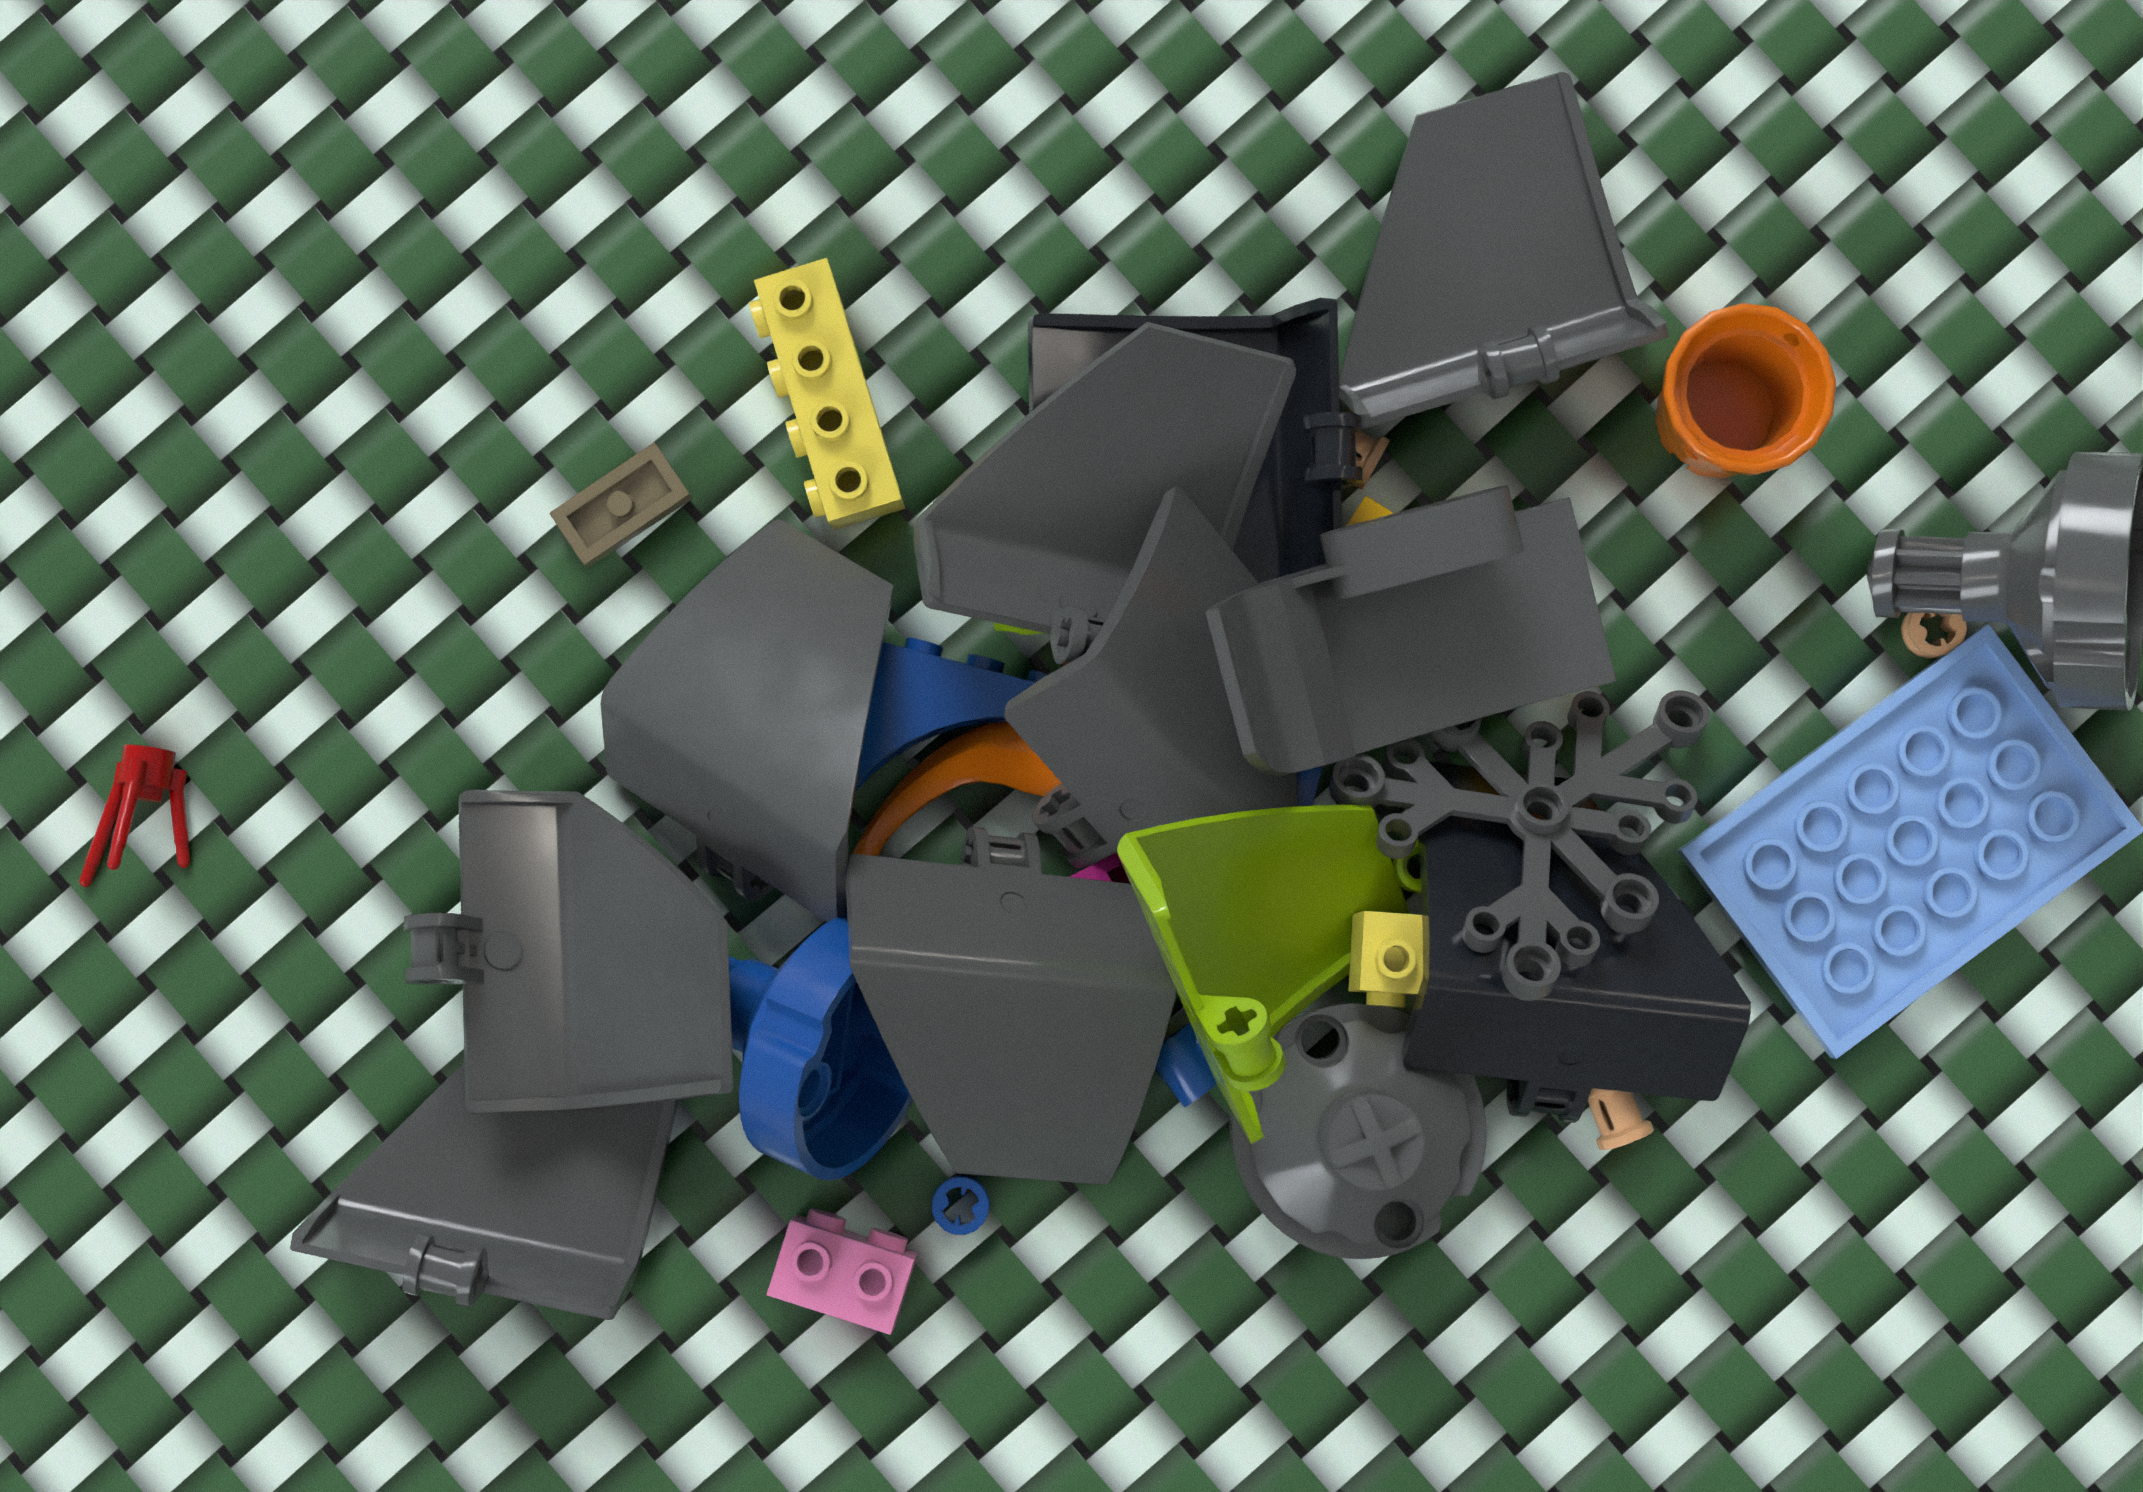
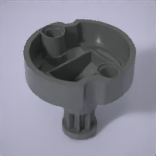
[1866,451,2143,711]
[1229,1002,1487,1259]

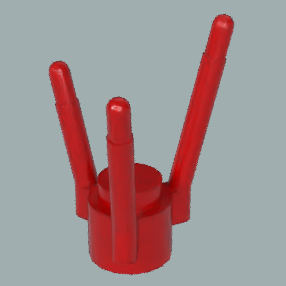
[79,744,190,887]

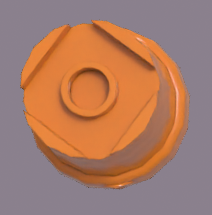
[1655,303,1837,478]

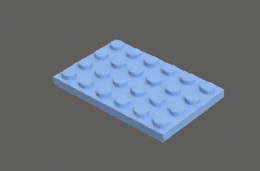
[1677,624,2143,1059]

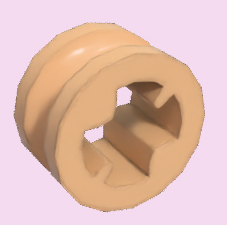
[1901,612,1967,659]

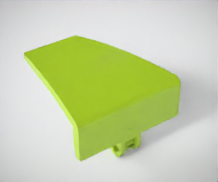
[1117,805,1410,1144]

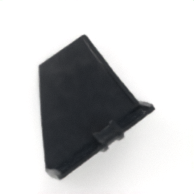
[1028,297,1363,584]
[1401,761,1751,1123]

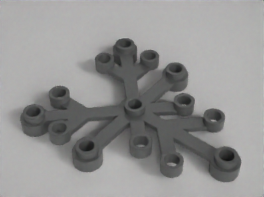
[1329,690,1710,1001]

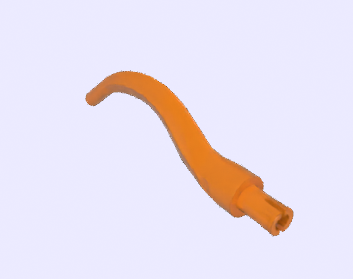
[851,722,1062,856]

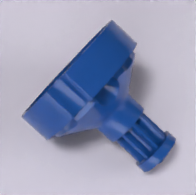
[729,915,913,1180]

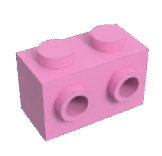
[767,1208,918,1335]

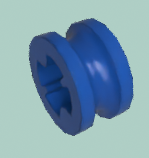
[932,1175,990,1235]

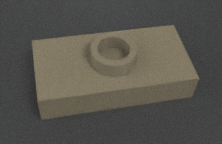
[549,442,693,568]

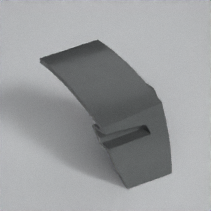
[1205,485,1617,777]

